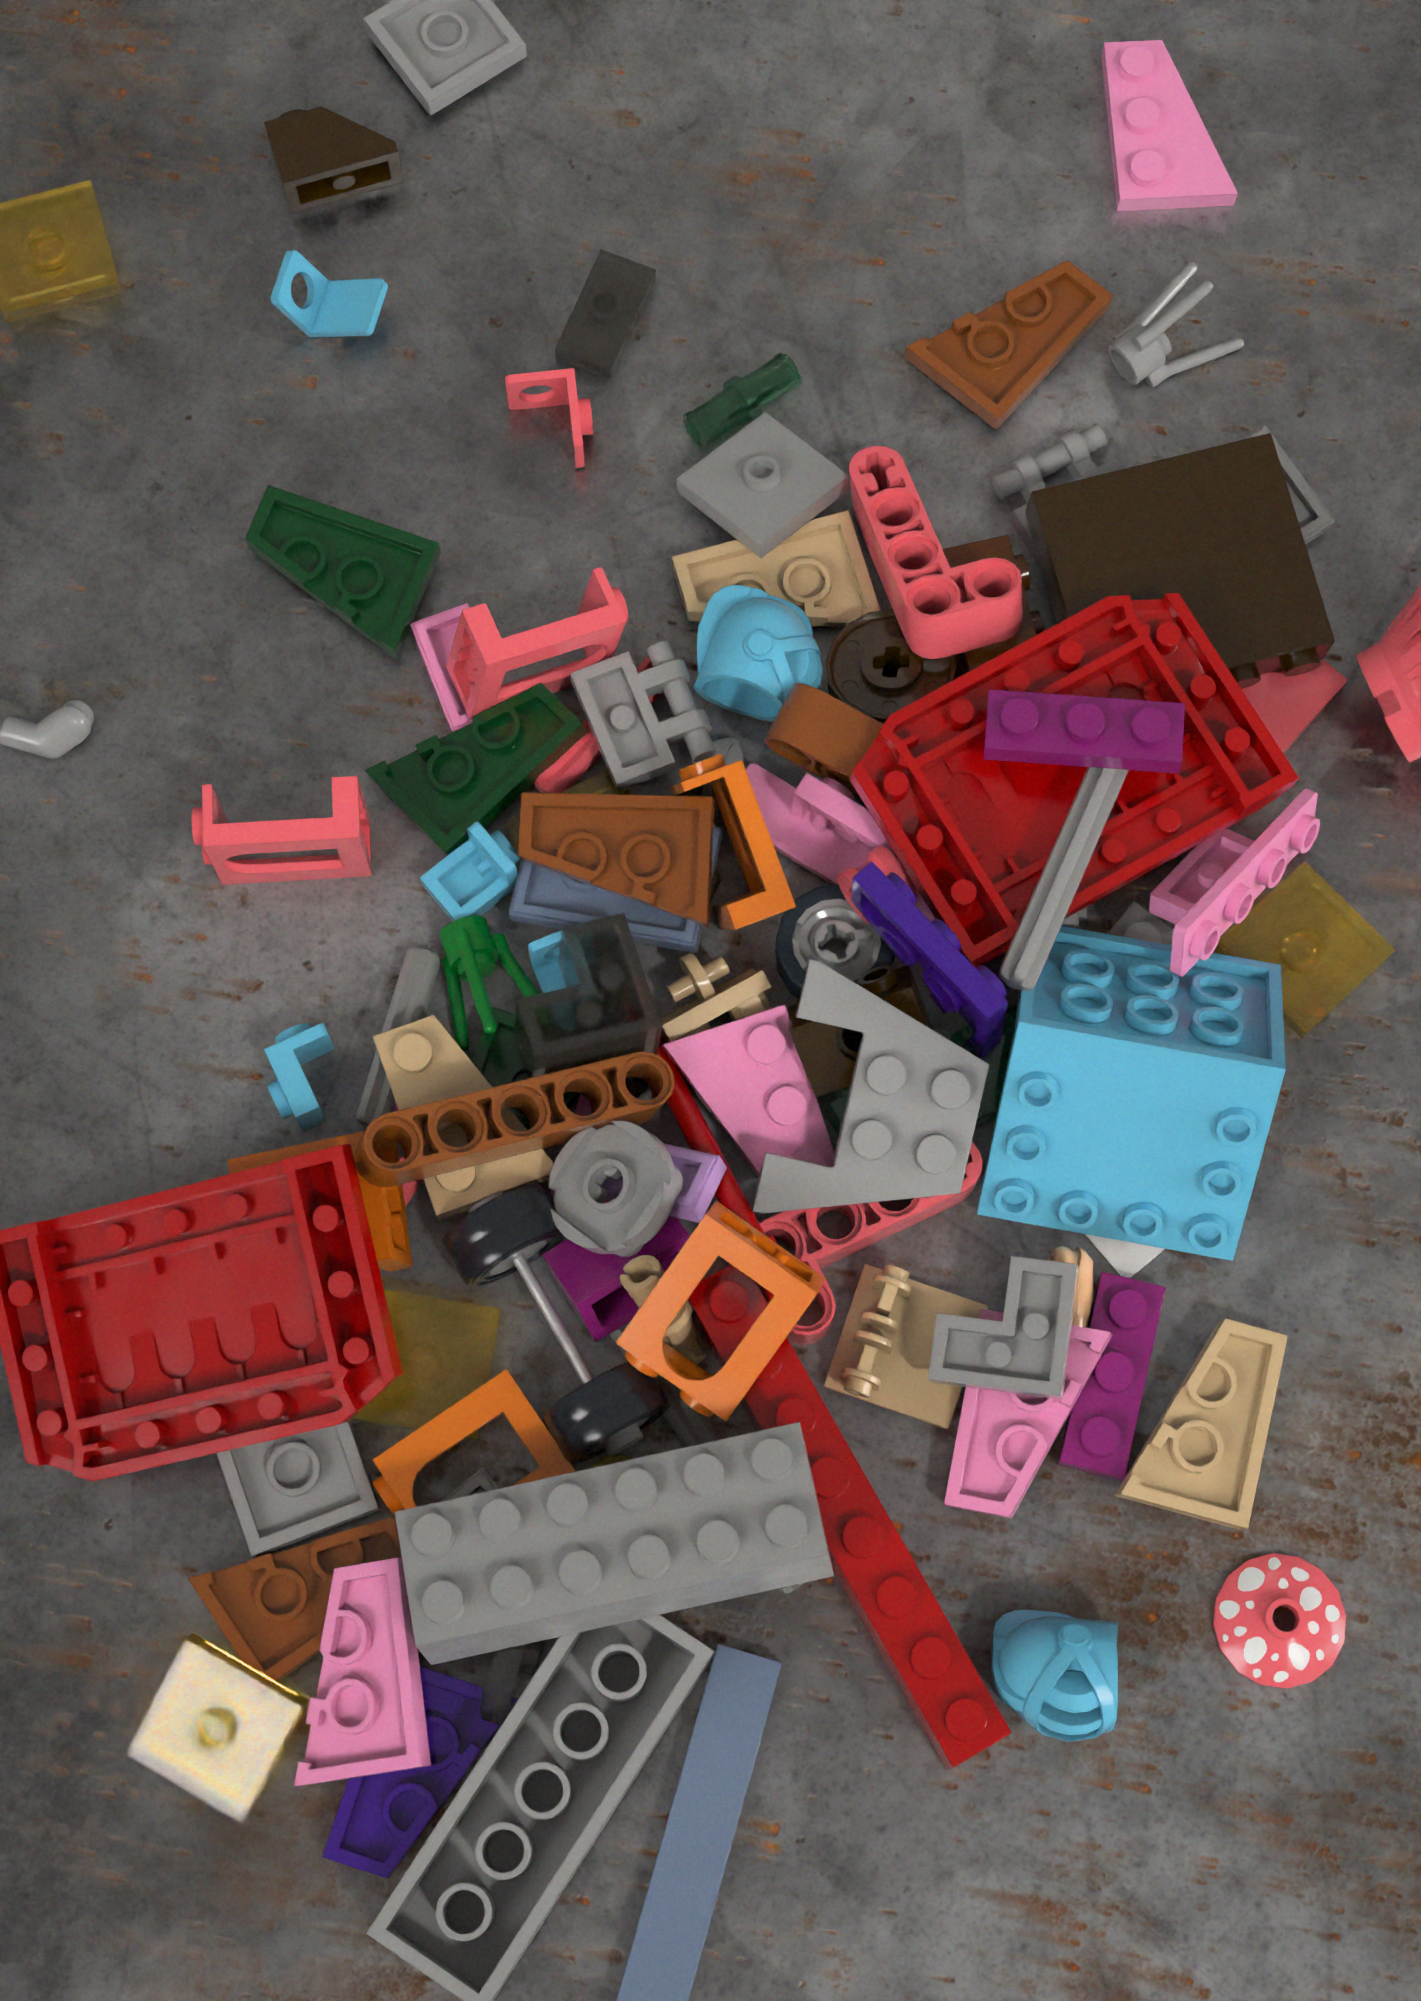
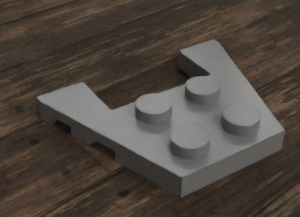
[752,959,989,1213]

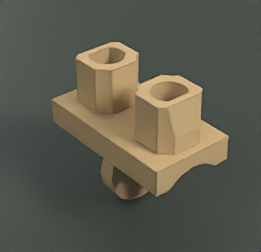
[654,952,771,1042]

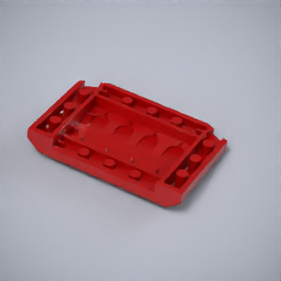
[849,593,1299,967]
[0,1144,403,1481]

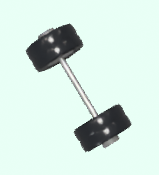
[442,1183,670,1465]

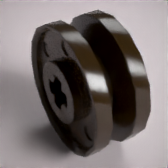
[826,609,958,724]

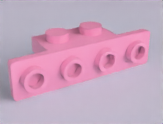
[746,763,935,922]
[1149,788,1320,977]

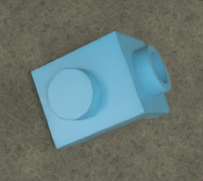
[420,821,520,922]
[264,1023,335,1132]

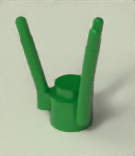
[439,915,558,1052]

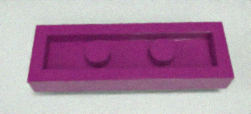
[983,689,1185,774]
[1057,1271,1166,1481]

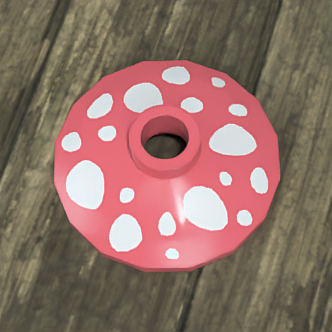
[1213,1553,1346,1689]

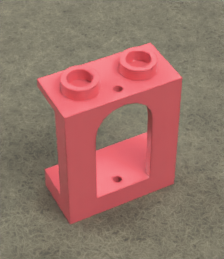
[446,567,628,720]
[191,776,372,885]

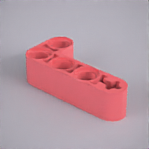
[849,446,1023,659]
[756,1142,983,1345]

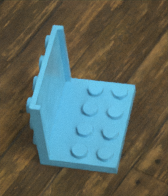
[977,926,1286,1261]

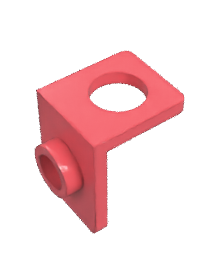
[505,368,594,468]

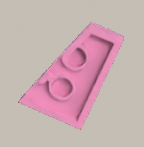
[1101,40,1238,211]
[660,1004,835,1178]
[944,1308,1112,1519]
[294,1558,431,1786]

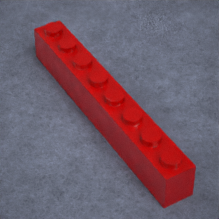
[688,1265,1012,1770]

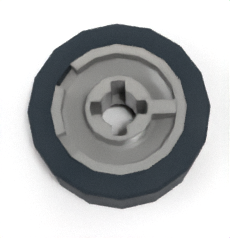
[775,885,895,998]

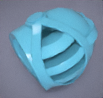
[693,585,823,722]
[991,1610,1119,1742]

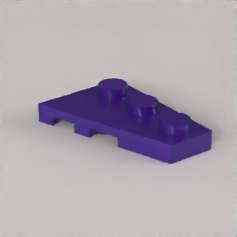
[851,861,1008,1059]
[322,1666,518,1879]

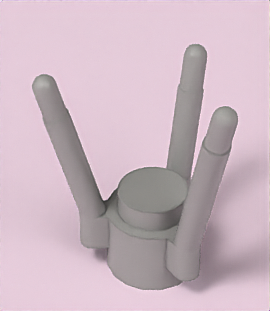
[1107,262,1244,388]

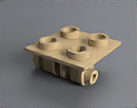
[823,1264,988,1430]

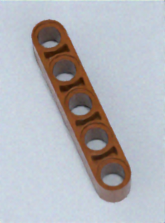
[764,683,884,800]
[355,1052,674,1187]

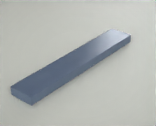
[616,1644,782,2001]

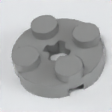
[548,1121,683,1257]

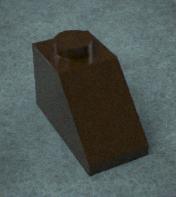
[264,106,404,214]

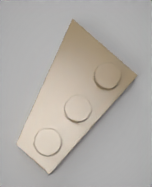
[672,510,881,628]
[372,1015,554,1221]
[1114,1318,1288,1530]

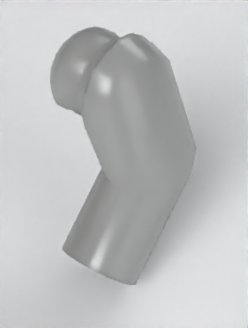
[0,700,94,759]

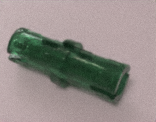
[683,352,802,448]

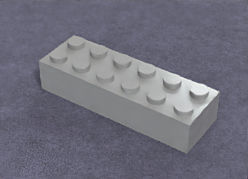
[395,1422,834,1665]
[366,1615,714,2001]

